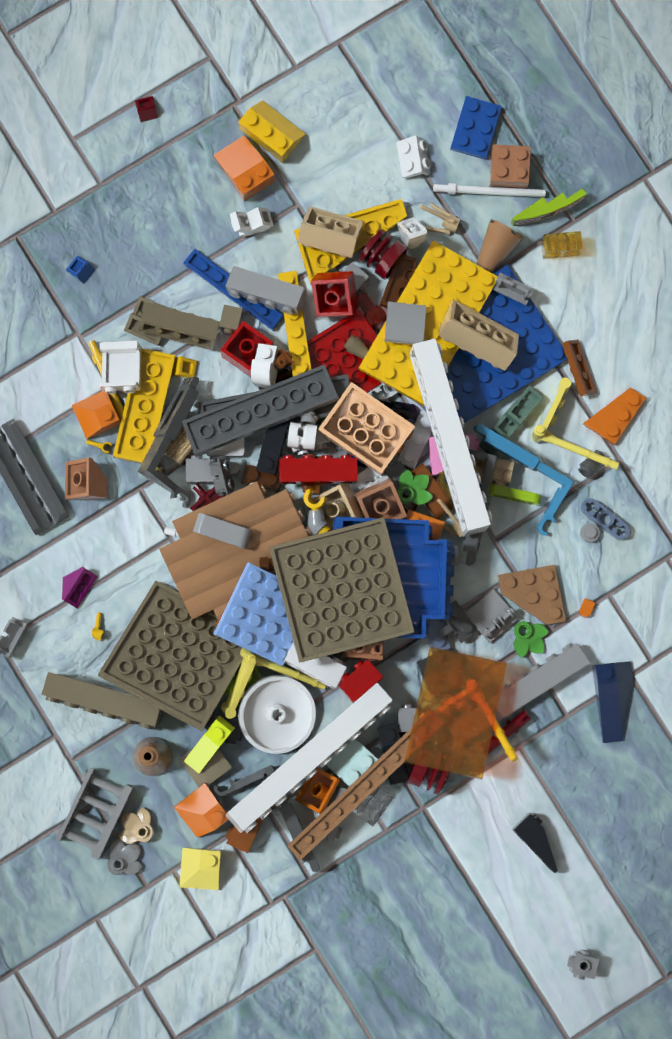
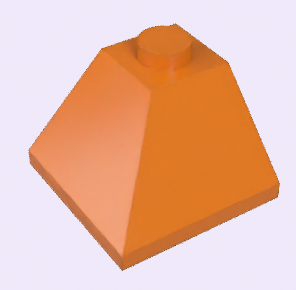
[72,391,121,439]
[174,783,229,838]

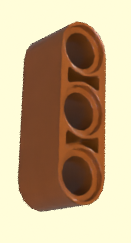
[410,463,453,519]

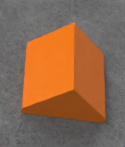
[295,767,340,814]

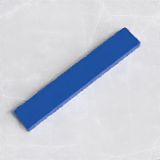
[183,249,284,331]

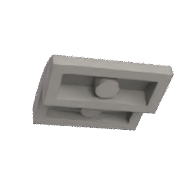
[384,302,426,344]

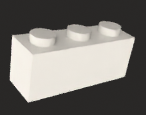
[283,642,347,689]

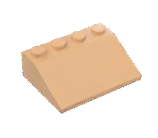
[318,382,415,476]

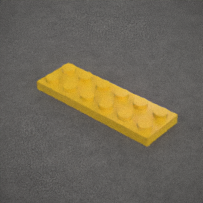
[113,348,176,464]

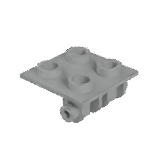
[465,589,518,643]

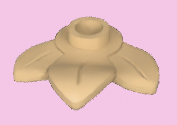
[118,807,154,844]

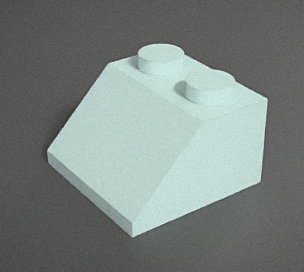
[326,739,378,787]

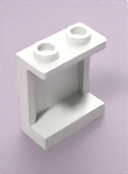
[99,341,142,394]

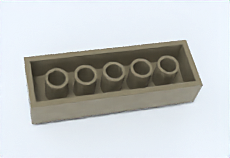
[41,672,163,730]

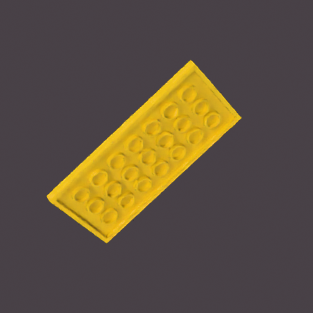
[358,240,498,407]

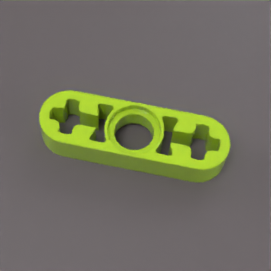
[489,484,542,506]

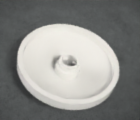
[238,675,316,754]

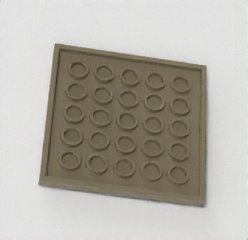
[269,517,414,663]
[98,580,243,732]

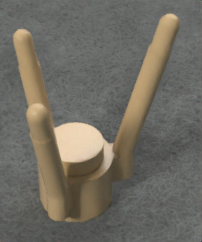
[420,203,460,235]
[427,499,463,538]

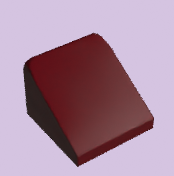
[135,96,158,122]

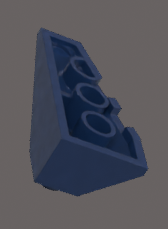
[592,661,633,743]

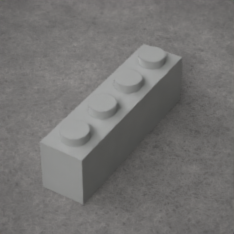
[226,266,307,315]

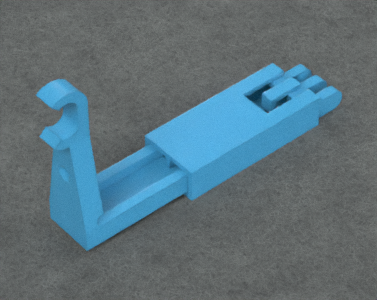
[473,424,574,536]

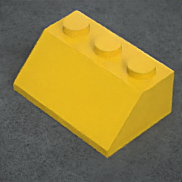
[238,100,306,163]

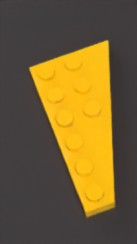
[294,199,407,285]

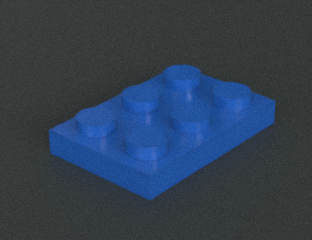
[450,96,502,160]

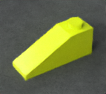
[184,716,235,773]

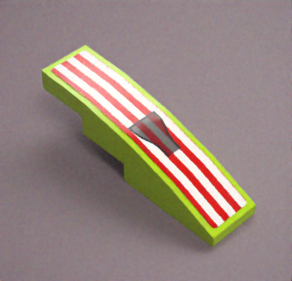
[511,188,587,226]

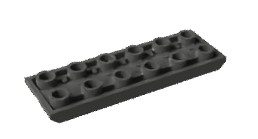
[0,418,69,535]

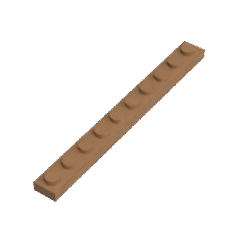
[287,710,444,861]

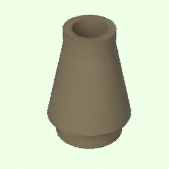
[343,335,369,359]

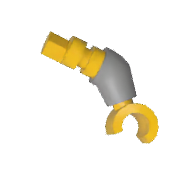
[303,488,330,535]

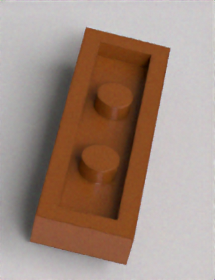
[562,339,597,397]

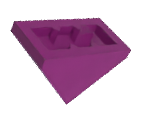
[62,567,98,609]

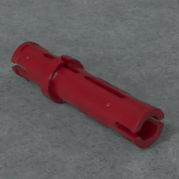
[479,710,532,756]

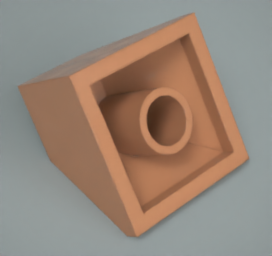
[65,458,108,500]

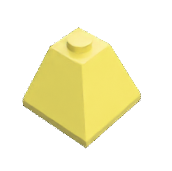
[180,848,222,890]

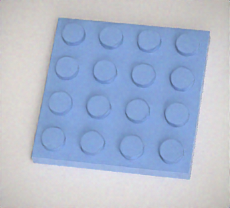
[214,562,293,666]

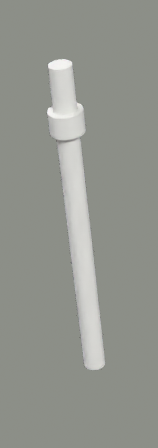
[433,183,546,197]

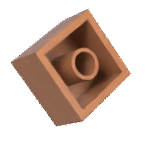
[489,145,530,189]
[354,478,407,519]

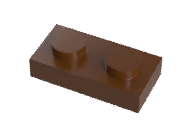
[241,464,280,492]

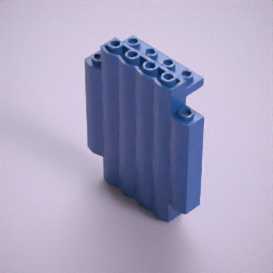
[311,517,455,639]

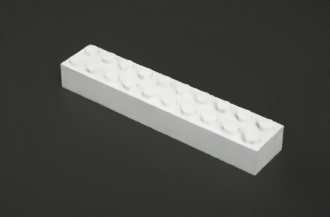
[409,338,492,537]
[225,683,393,833]

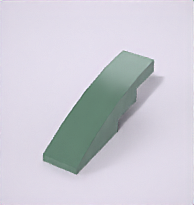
[479,385,544,455]

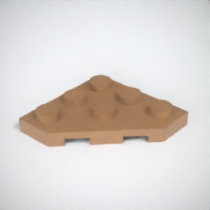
[498,565,566,625]

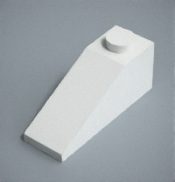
[397,217,427,249]

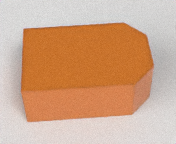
[579,598,595,618]

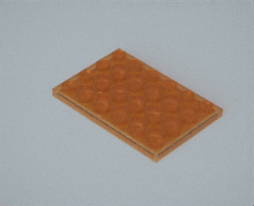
[404,647,507,780]

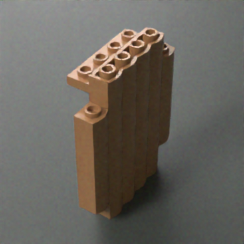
[159,482,312,619]

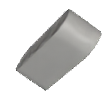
[193,513,252,549]

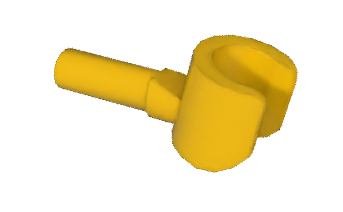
[86,439,112,454]
[92,612,104,641]

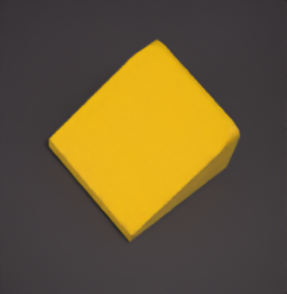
[172,356,197,378]

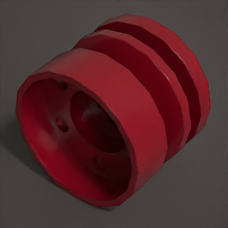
[359,229,409,280]
[407,745,453,795]

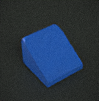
[66,256,95,283]

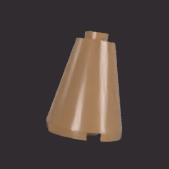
[477,219,524,273]
[133,737,172,776]

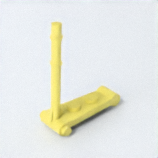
[532,377,619,470]
[221,648,326,719]

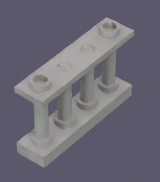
[55,768,134,860]

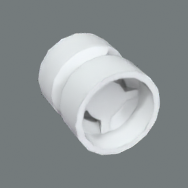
[287,422,317,450]

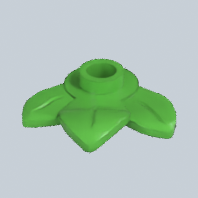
[397,470,433,505]
[513,621,549,657]

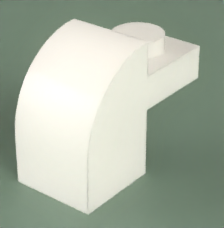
[230,207,274,236]
[251,343,279,388]

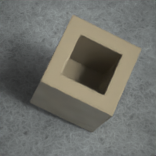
[219,305,243,336]

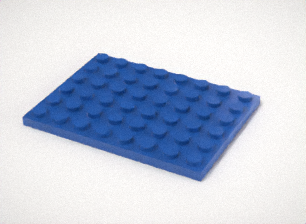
[423,264,567,424]

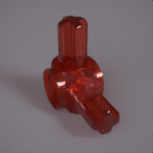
[357,292,387,329]

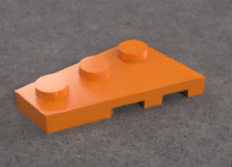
[582,387,646,445]

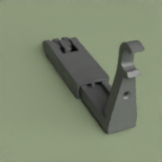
[137,376,199,507]
[463,449,499,566]
[214,765,320,872]

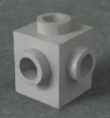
[567,949,599,980]

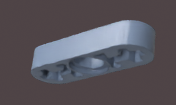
[581,498,630,540]

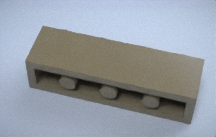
[139,302,220,350]

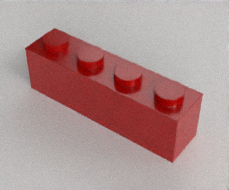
[279,455,358,484]

